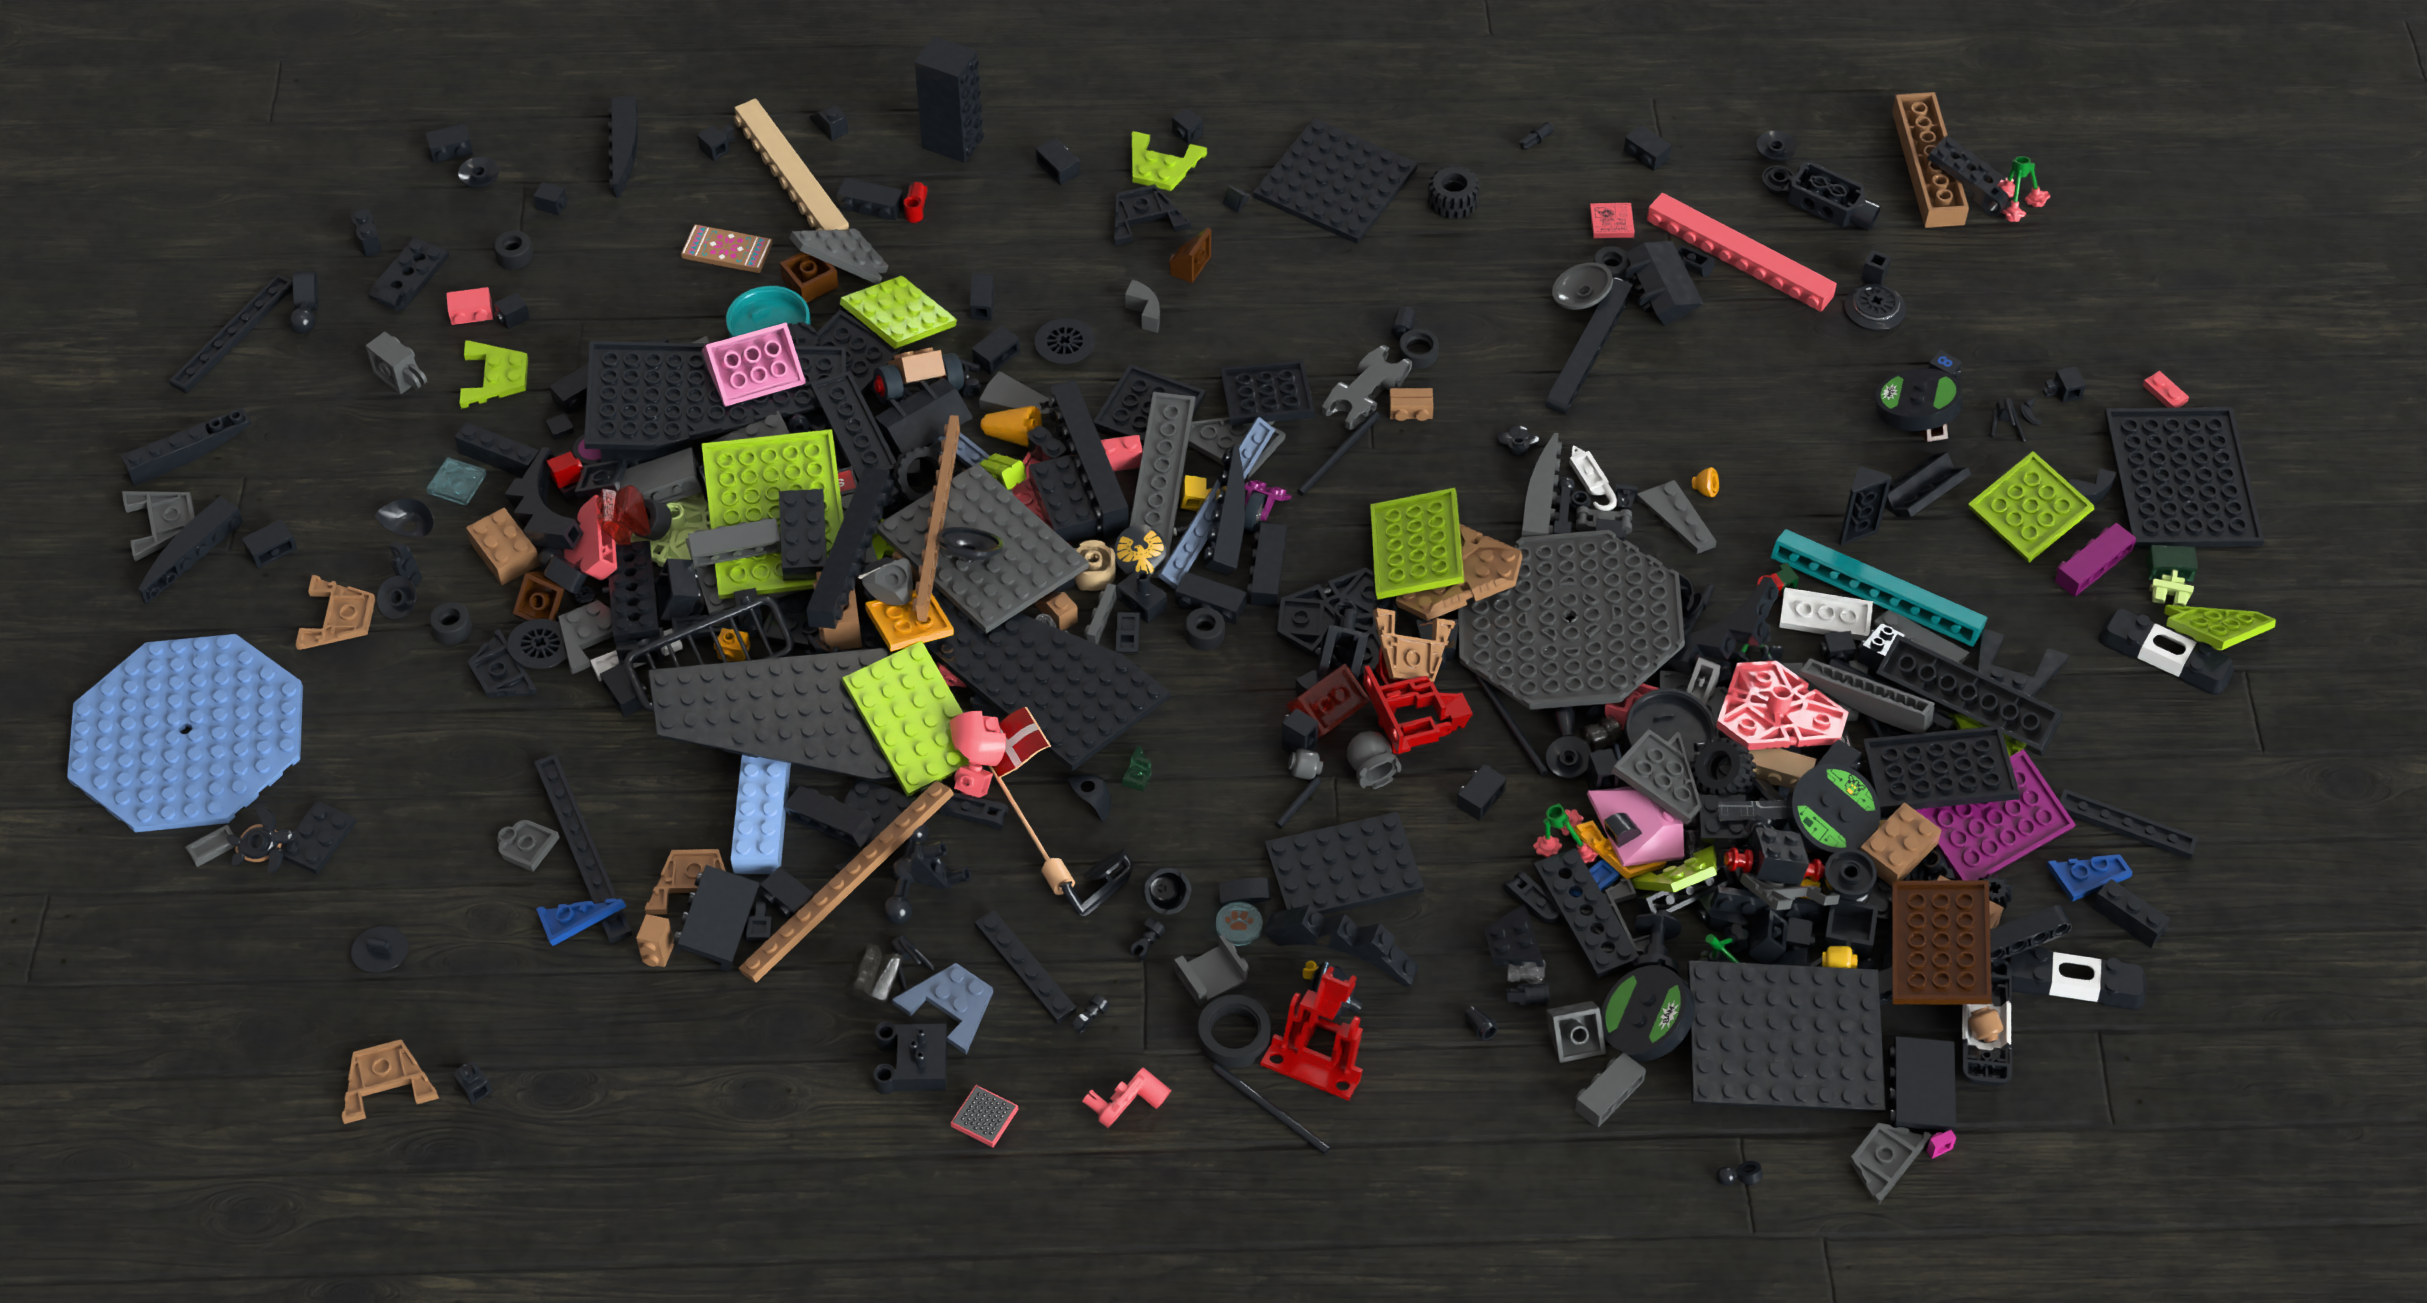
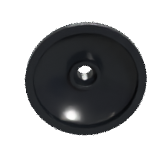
[937,527,1003,562]

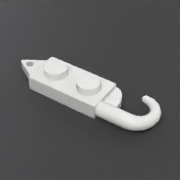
[1569,446,1618,511]

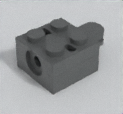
[366,332,427,394]

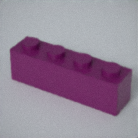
[2055,523,2136,597]

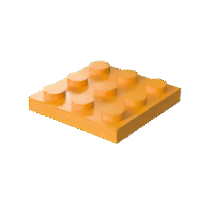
[865,590,954,652]

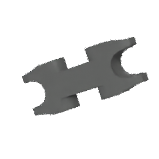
[1322,345,1412,430]

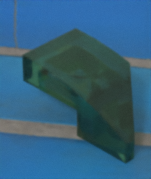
[1122,746,1152,791]

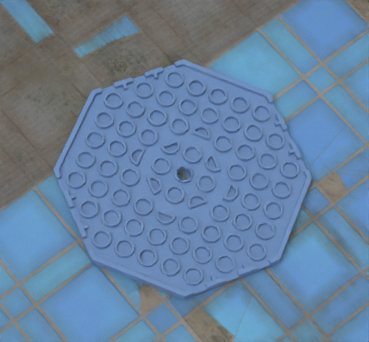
[67,634,303,832]

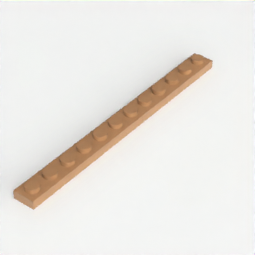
[913,415,960,621]
[739,781,954,983]

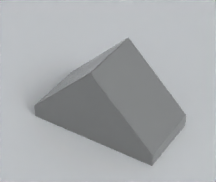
[1686,657,1720,705]

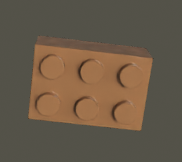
[466,508,539,585]
[1860,802,1942,886]

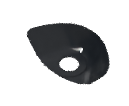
[375,498,434,537]
[1063,774,1112,822]

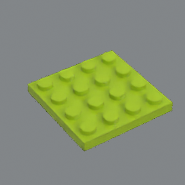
[840,276,957,349]
[1968,451,2094,563]

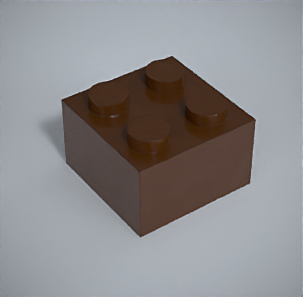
[780,252,839,303]

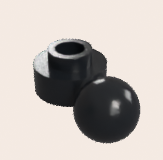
[1717,1161,1763,1186]

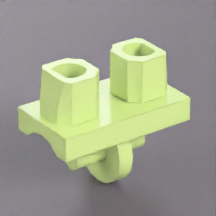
[2149,570,2194,606]

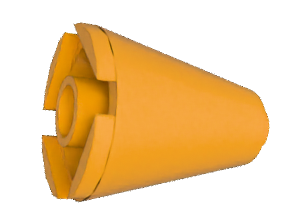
[981,406,1042,448]

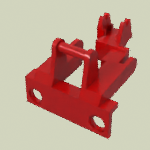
[1363,666,1473,754]
[1260,967,1363,1101]

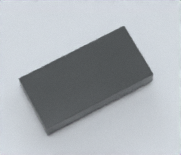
[185,825,236,867]

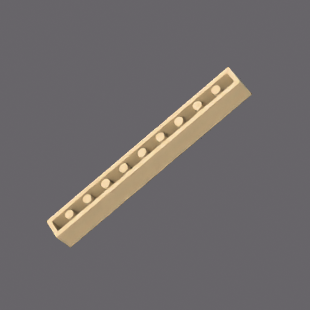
[734,98,849,231]

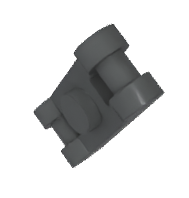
[1576,506,1632,534]

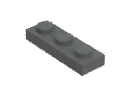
[1084,583,1117,644]

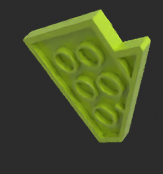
[2164,605,2276,650]

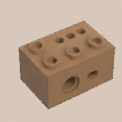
[813,572,862,651]

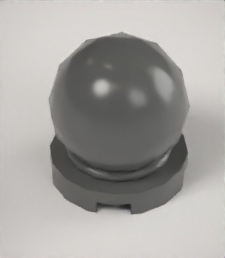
[1347,730,1401,789]

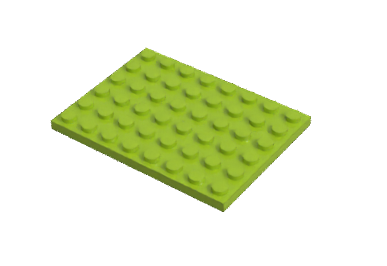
[702,429,844,599]

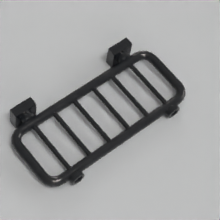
[624,595,795,712]

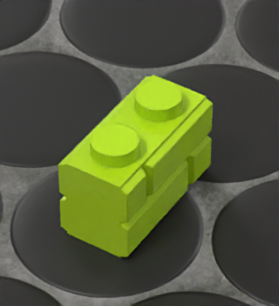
[978,453,1027,490]

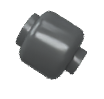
[1288,748,1323,780]

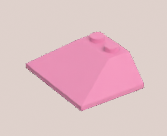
[1587,786,1684,867]

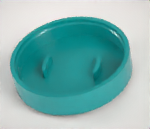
[726,286,811,338]

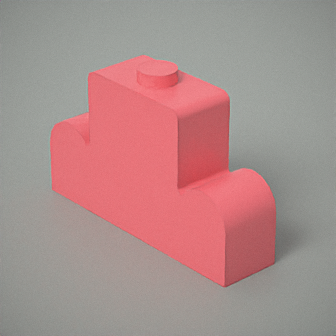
[564,495,617,581]

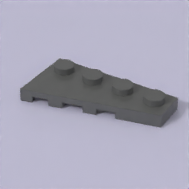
[1636,480,1717,554]
[1873,610,1970,663]

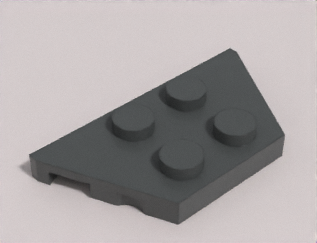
[1850,1123,1932,1205]

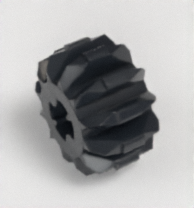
[1978,874,2013,911]

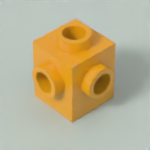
[714,628,750,662]

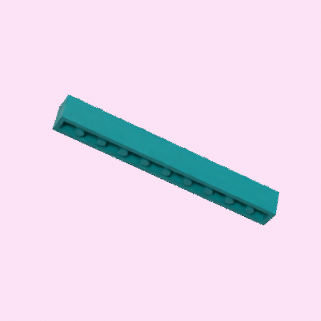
[1771,529,1988,647]

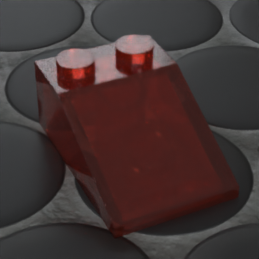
[1286,664,1371,738]

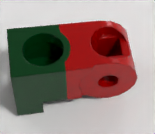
[1757,563,1799,598]

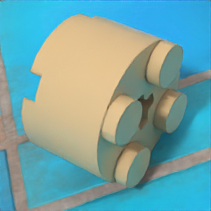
[1074,540,1116,591]

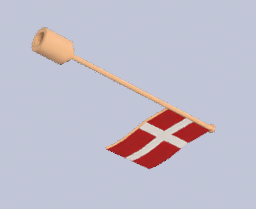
[988,707,1075,895]

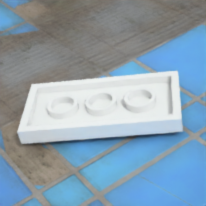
[1779,588,1873,641]

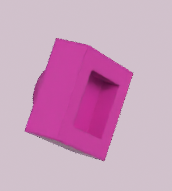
[1926,1130,1956,1159]

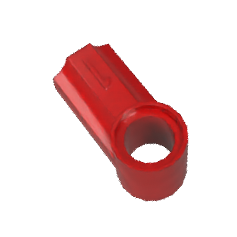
[904,182,927,223]

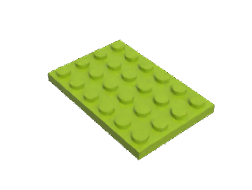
[1370,488,1464,599]
[842,641,970,796]

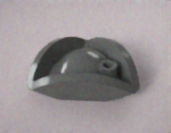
[862,558,913,605]

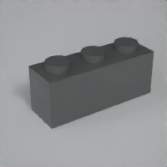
[1575,1053,1646,1128]

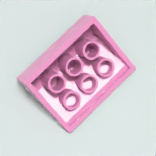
[702,323,806,407]

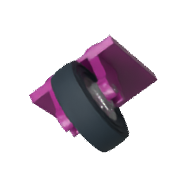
[1244,480,1292,532]

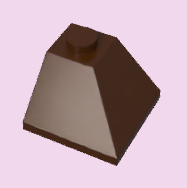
[1169,227,1211,283]
[513,571,564,621]

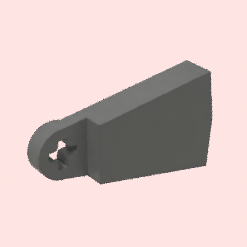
[979,371,1052,419]

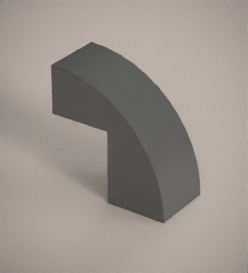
[1125,280,1160,333]

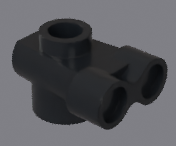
[1922,849,1955,881]

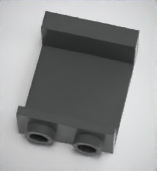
[1174,934,1249,1006]

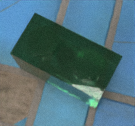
[2146,545,2198,582]

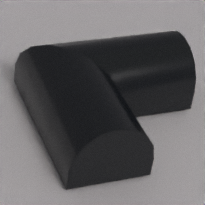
[1676,244,1714,277]

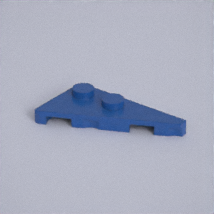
[536,898,626,946]

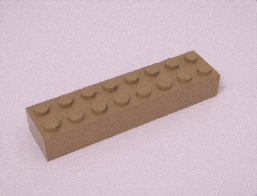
[1892,92,1969,228]

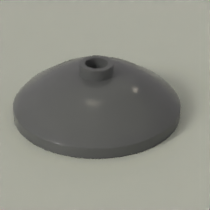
[1552,263,1613,310]

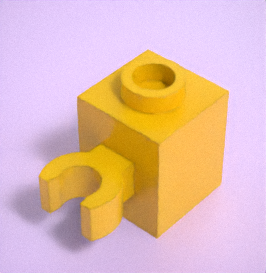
[1180,475,1212,511]

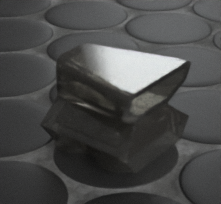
[844,944,903,1005]

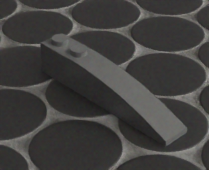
[1800,659,1934,734]

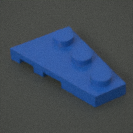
[2046,854,2133,902]

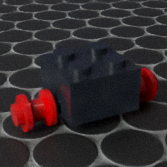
[1724,827,1824,885]

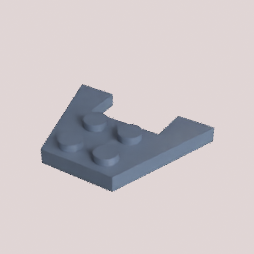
[892,963,993,1054]

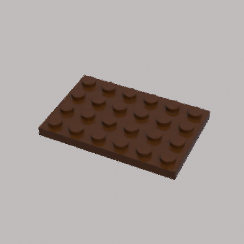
[1892,880,1992,1005]

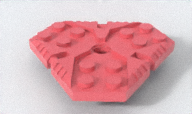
[1716,661,1849,750]

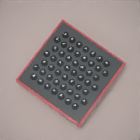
[951,1085,1018,1147]

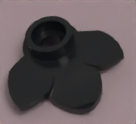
[1497,425,1540,456]

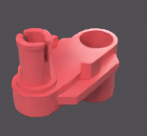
[1082,1067,1171,1128]

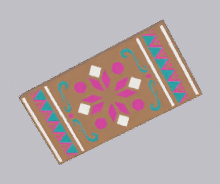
[681,224,773,273]

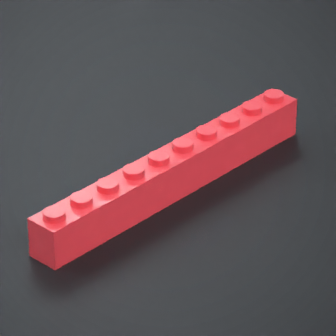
[1647,193,1837,312]

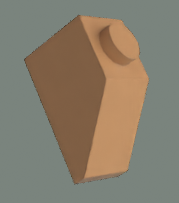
[1034,591,1078,631]

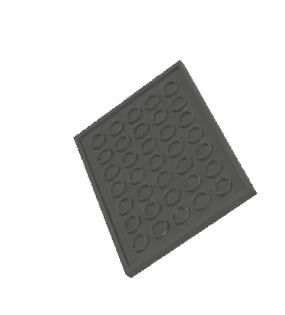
[876,463,1089,633]

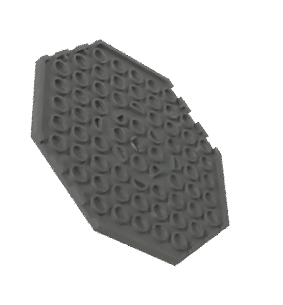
[1458,530,1685,710]

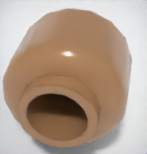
[1968,1006,2004,1043]

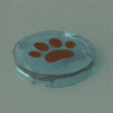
[1216,902,1263,946]

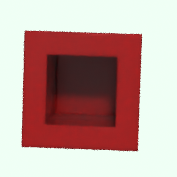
[547,451,583,489]

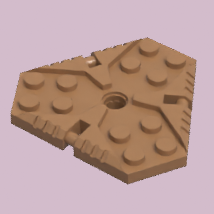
[1396,523,1522,621]

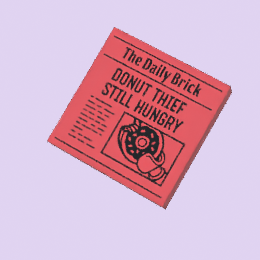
[1590,203,1635,238]

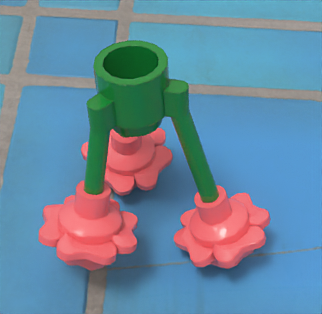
[1997,156,2050,222]
[1533,804,1598,865]

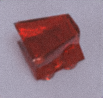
[596,485,651,545]

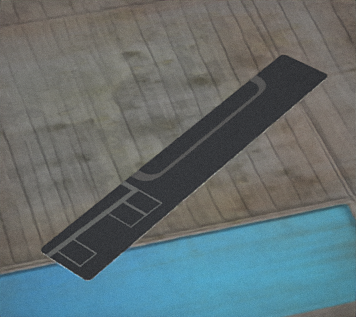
[1718,800,1787,821]

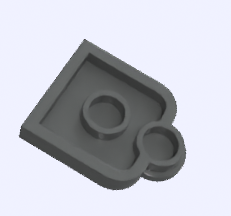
[497,820,560,872]

